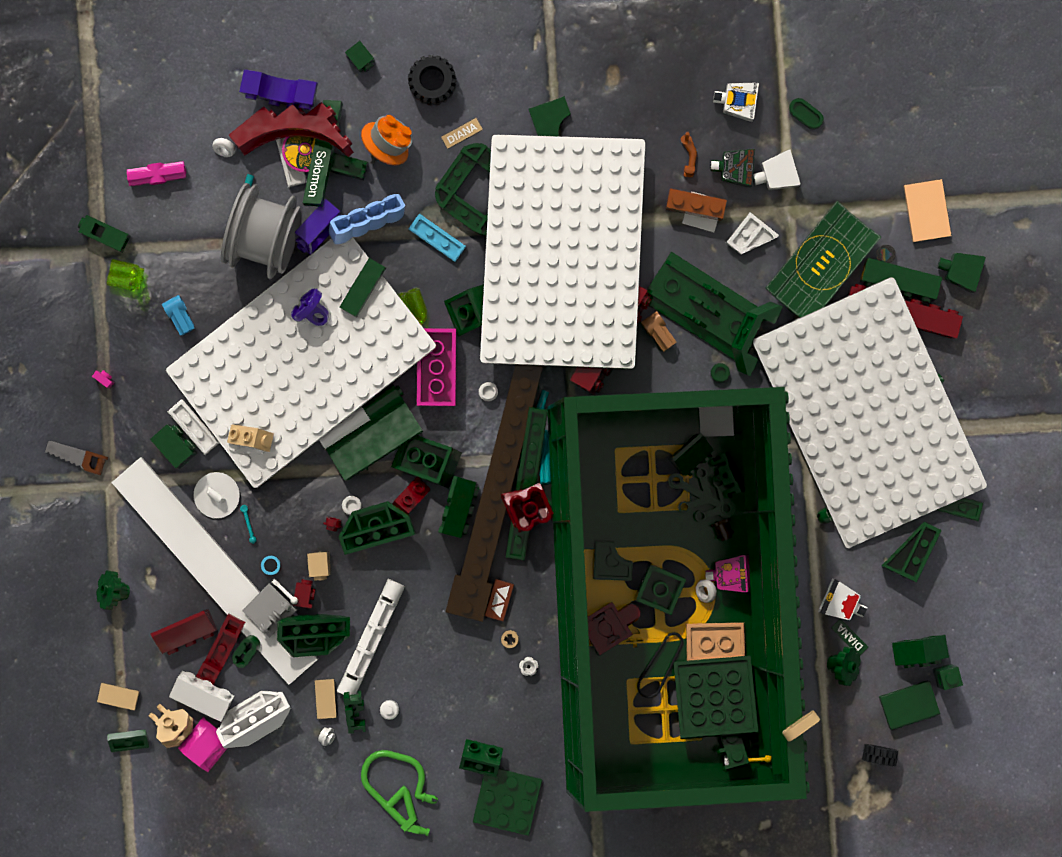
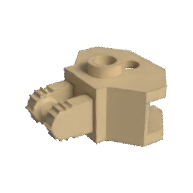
[149,704,194,748]

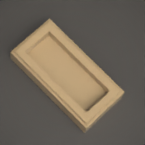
[315,679,337,719]
[97,683,140,710]

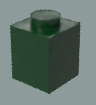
[345,41,375,73]

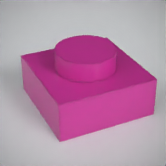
[92,370,114,389]

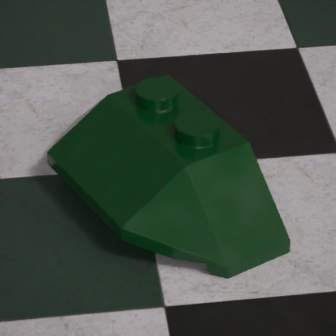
[339,501,416,555]
[277,614,350,657]

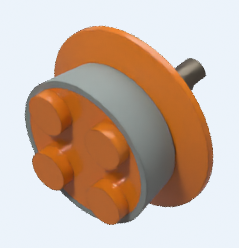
[361,115,412,166]

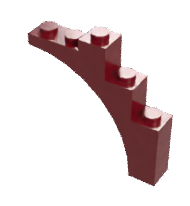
[229,102,354,157]

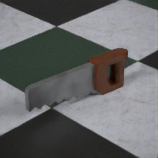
[45,441,108,475]

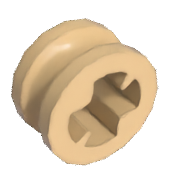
[501,630,519,648]

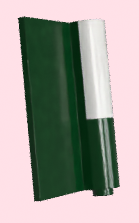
[319,384,423,481]

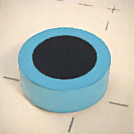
[261,556,281,575]

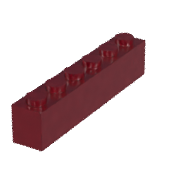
[847,284,963,339]

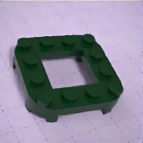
[435,143,491,236]

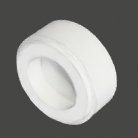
[342,496,362,515]

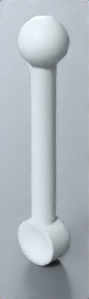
[272,579,298,604]

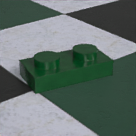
[107,729,149,752]

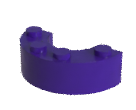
[239,69,318,110]

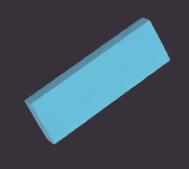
[408,214,466,262]

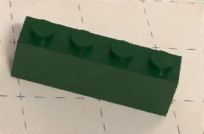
[860,258,942,303]

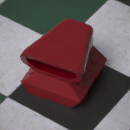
[501,483,554,533]

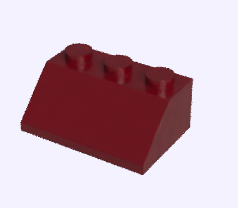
[151,609,217,655]

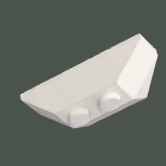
[216,691,291,748]

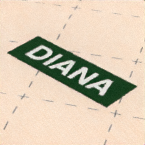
[831,619,868,655]

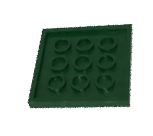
[673,655,758,739]

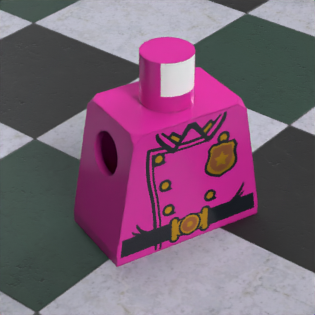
[705,555,750,592]

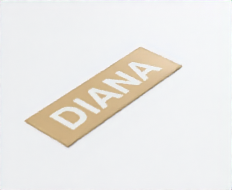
[441,118,483,149]

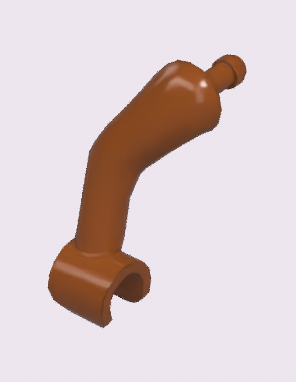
[681,132,697,178]

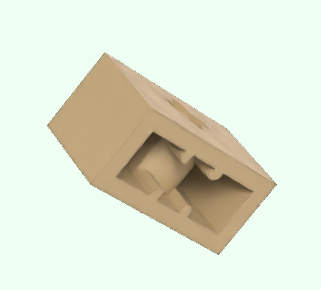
[307,552,331,580]

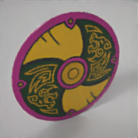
[282,136,315,172]

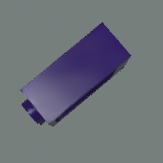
[295,199,341,255]

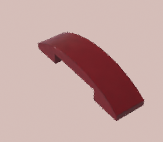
[196,613,246,685]

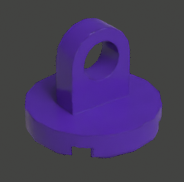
[291,288,329,326]

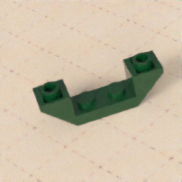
[731,302,783,376]

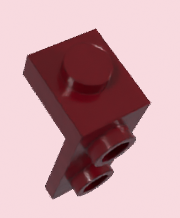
[392,477,430,514]

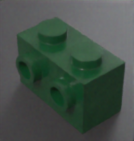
[459,739,503,777]

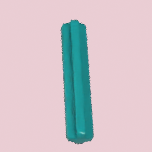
[540,430,551,485]

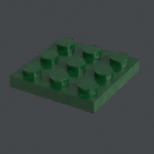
[473,768,542,836]

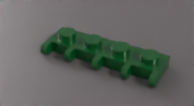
[717,735,749,771]

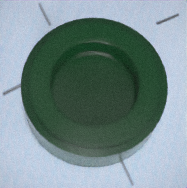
[710,363,730,383]

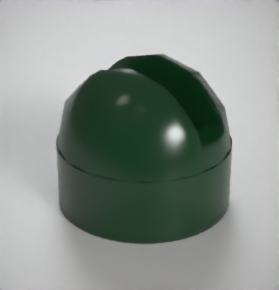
[817,507,833,524]

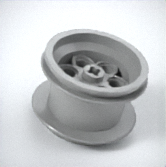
[221,183,303,279]

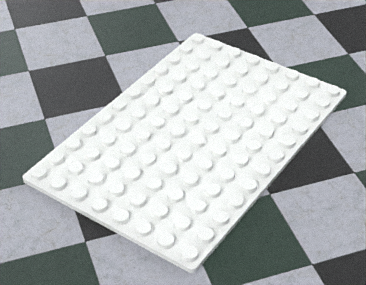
[480,135,645,369]
[166,237,436,488]
[753,277,987,548]

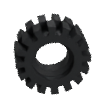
[862,744,899,766]

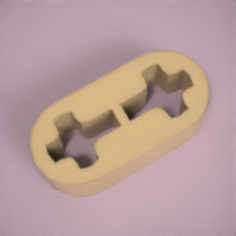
[782,711,820,742]

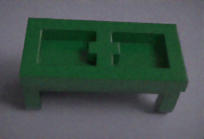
[330,153,368,181]

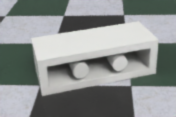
[169,671,234,722]

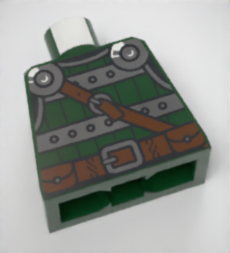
[710,149,755,188]

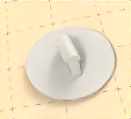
[194,472,240,518]

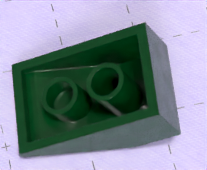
[391,436,462,489]

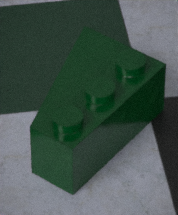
[881,522,942,583]

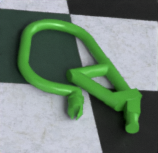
[361,750,438,836]

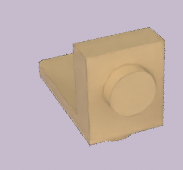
[227,424,274,452]

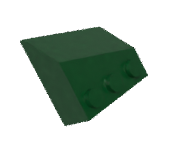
[438,476,479,538]

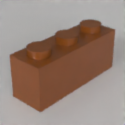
[665,188,727,221]

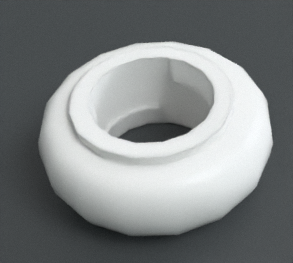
[212,138,236,157]
[696,579,717,603]

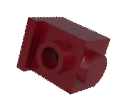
[293,579,316,608]

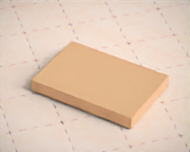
[903,179,951,242]
[686,623,745,661]

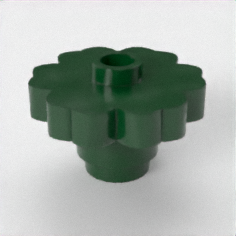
[96,570,130,610]
[827,647,861,686]

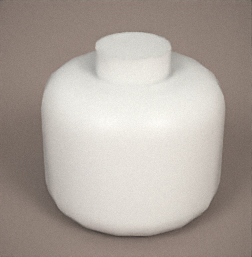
[380,700,399,720]

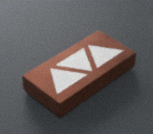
[485,579,514,621]

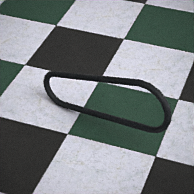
[637,632,683,698]

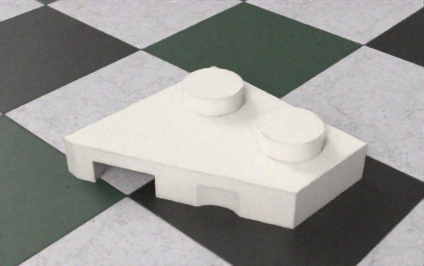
[726,212,779,254]

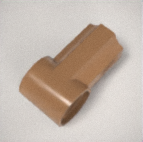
[641,311,677,352]

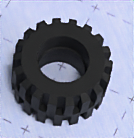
[408,55,456,106]

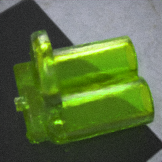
[106,259,145,291]
[397,288,428,324]

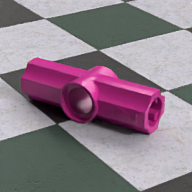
[127,161,187,186]

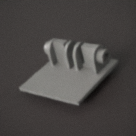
[242,583,296,638]

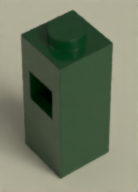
[78,215,131,253]
[933,664,963,690]

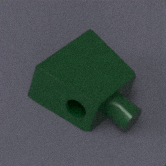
[937,253,986,293]

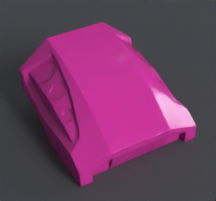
[178,717,227,772]

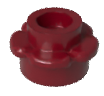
[323,517,342,531]

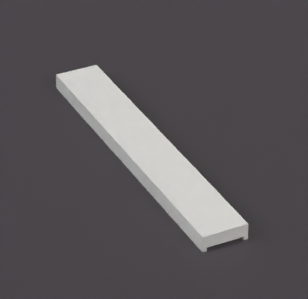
[111,457,319,685]

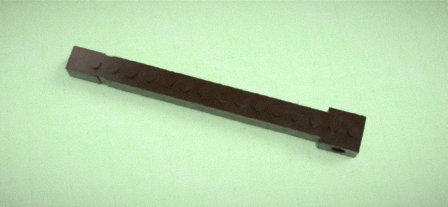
[445,364,543,622]

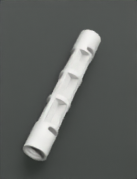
[337,579,405,695]

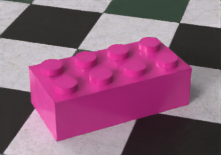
[417,328,457,407]

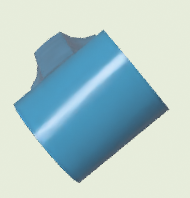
[162,295,195,336]

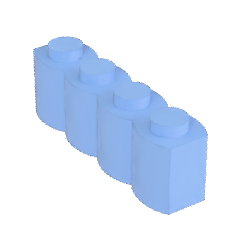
[329,194,405,244]

